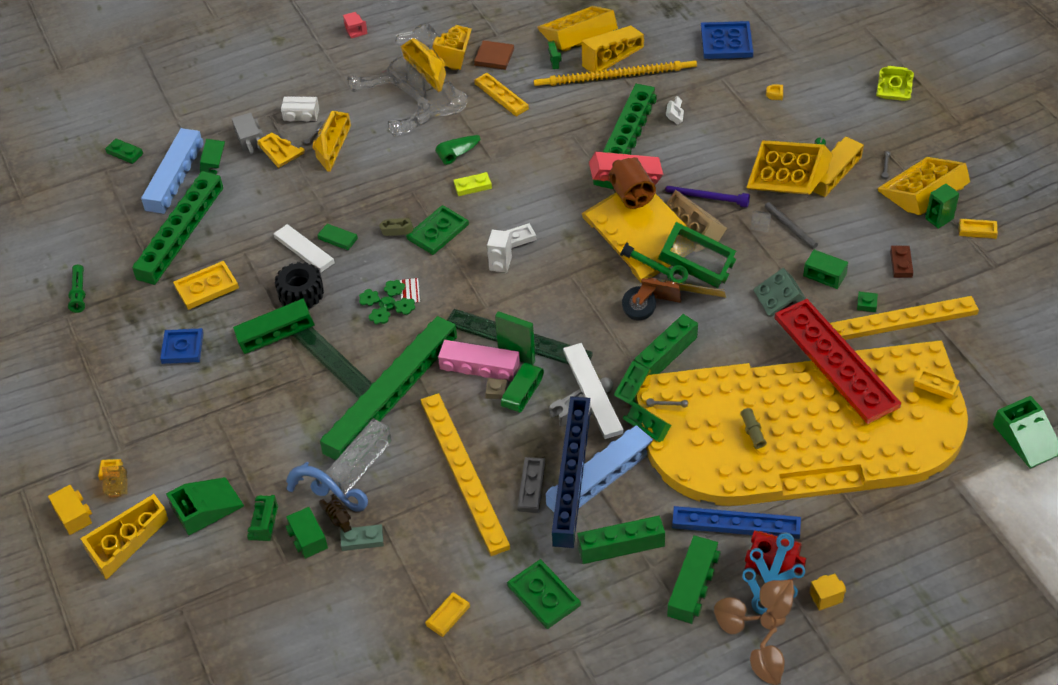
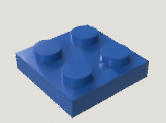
[160,328,204,364]

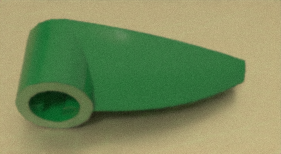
[435,135,481,165]

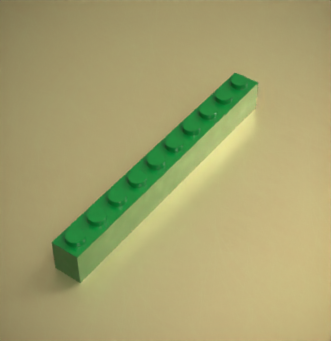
[320,316,457,464]

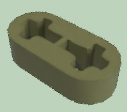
[379,218,414,236]

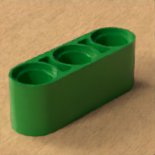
[501,362,544,413]

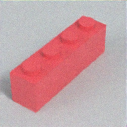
[589,152,663,185]

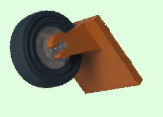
[622,278,681,320]

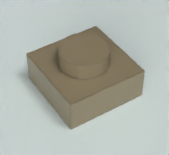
[485,378,507,399]

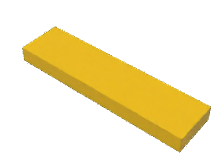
[474,73,529,116]

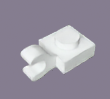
[666,96,684,125]

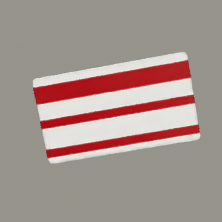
[400,278,420,302]

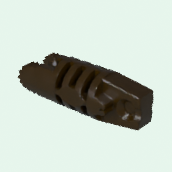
[319,494,352,533]

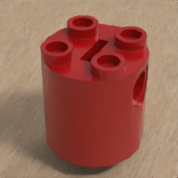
[745,530,807,580]

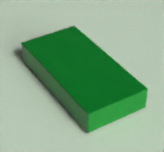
[317,224,358,250]

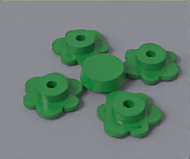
[359,280,415,324]

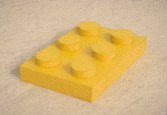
[173,261,239,310]

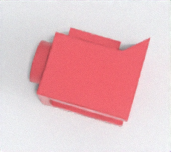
[343,12,368,39]

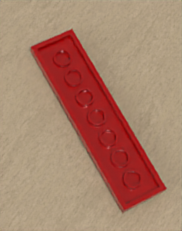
[774,299,901,424]

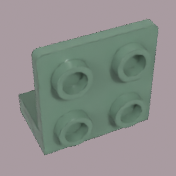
[754,267,806,316]

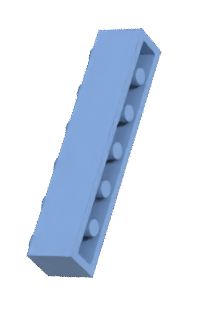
[141,128,203,214]
[546,425,653,512]

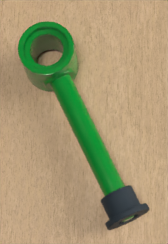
[620,243,688,284]

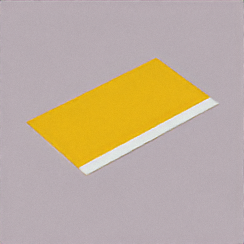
[664,281,726,298]

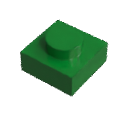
[857,291,878,313]

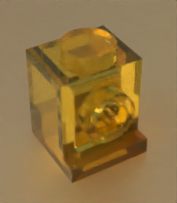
[102,465,127,498]

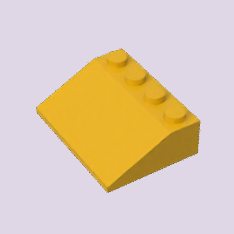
[537,6,618,51]
[746,140,833,195]
[877,157,970,215]

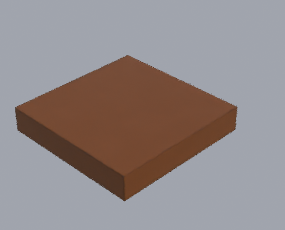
[474,40,514,70]

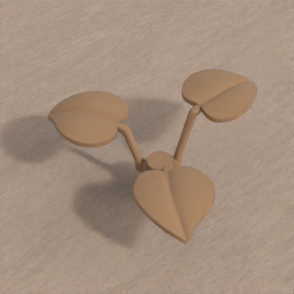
[714,579,794,685]

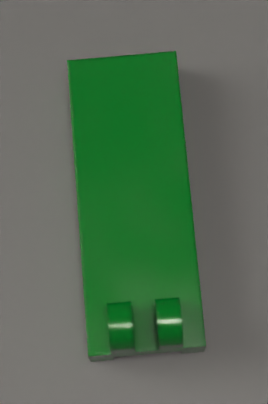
[623,401,671,442]

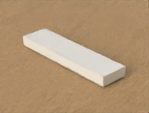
[273,224,335,273]

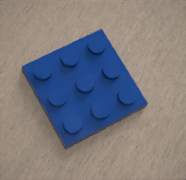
[701,21,753,59]

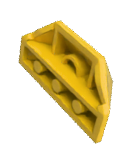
[400,38,446,93]
[313,111,351,172]

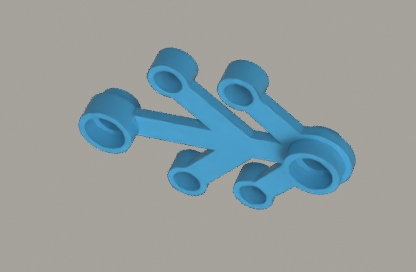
[742,532,805,614]

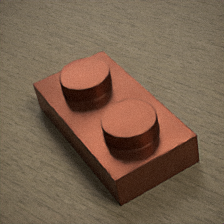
[890,246,913,278]

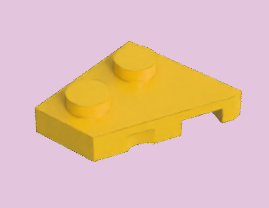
[257,132,305,168]

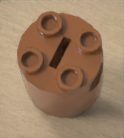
[609,157,656,209]

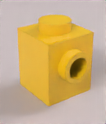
[809,573,846,611]

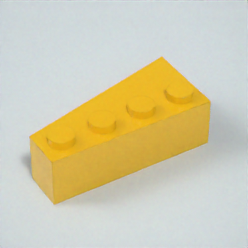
[582,25,644,73]

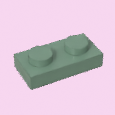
[340,524,384,551]

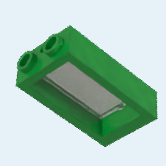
[658,222,736,288]

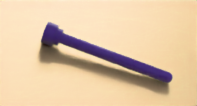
[665,186,750,208]

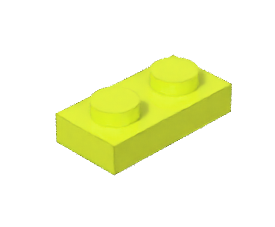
[453,172,492,196]

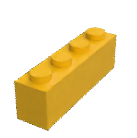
[813,136,864,197]

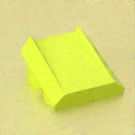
[876,66,914,101]

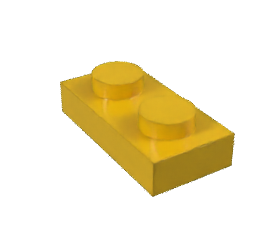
[913,367,960,400]

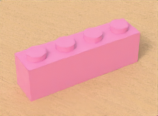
[438,340,520,381]

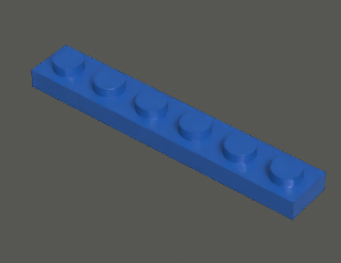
[672,506,801,539]

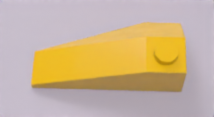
[432,25,472,70]

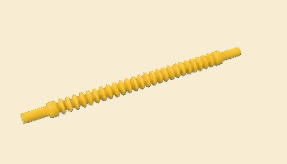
[533,60,697,86]

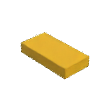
[959,219,998,239]
[425,592,470,637]

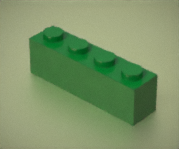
[233,298,315,354]
[634,314,698,375]
[577,515,665,564]
[667,535,721,624]

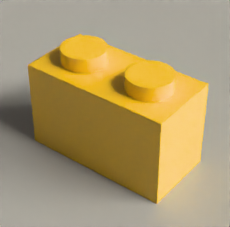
[48,485,92,535]

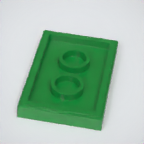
[406,205,469,255]
[495,311,535,365]
[507,559,581,629]

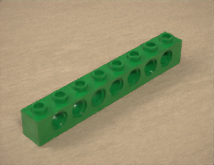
[593,83,657,189]
[132,171,223,285]

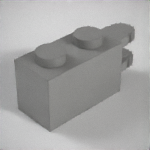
[232,113,264,154]

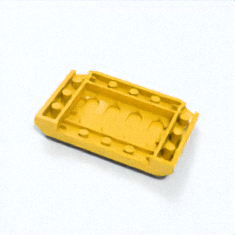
[582,192,695,283]

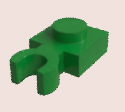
[548,41,562,69]

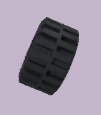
[275,262,324,308]

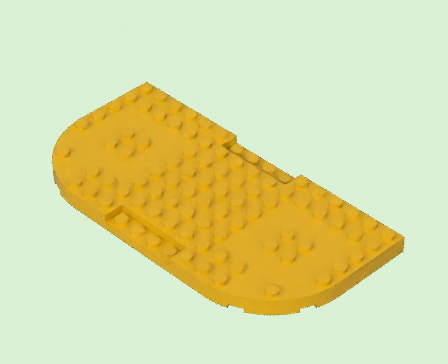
[635,340,968,506]

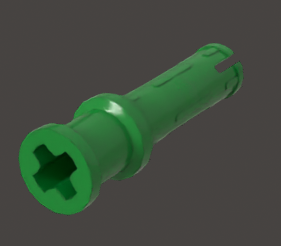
[68,264,86,313]

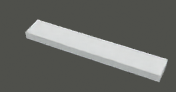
[563,343,623,439]

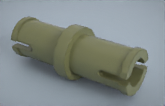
[740,408,767,449]

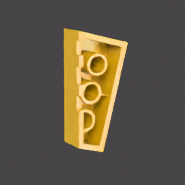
[80,494,169,580]

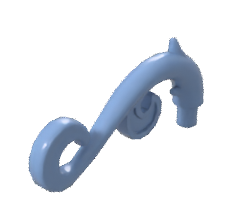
[286,462,368,512]

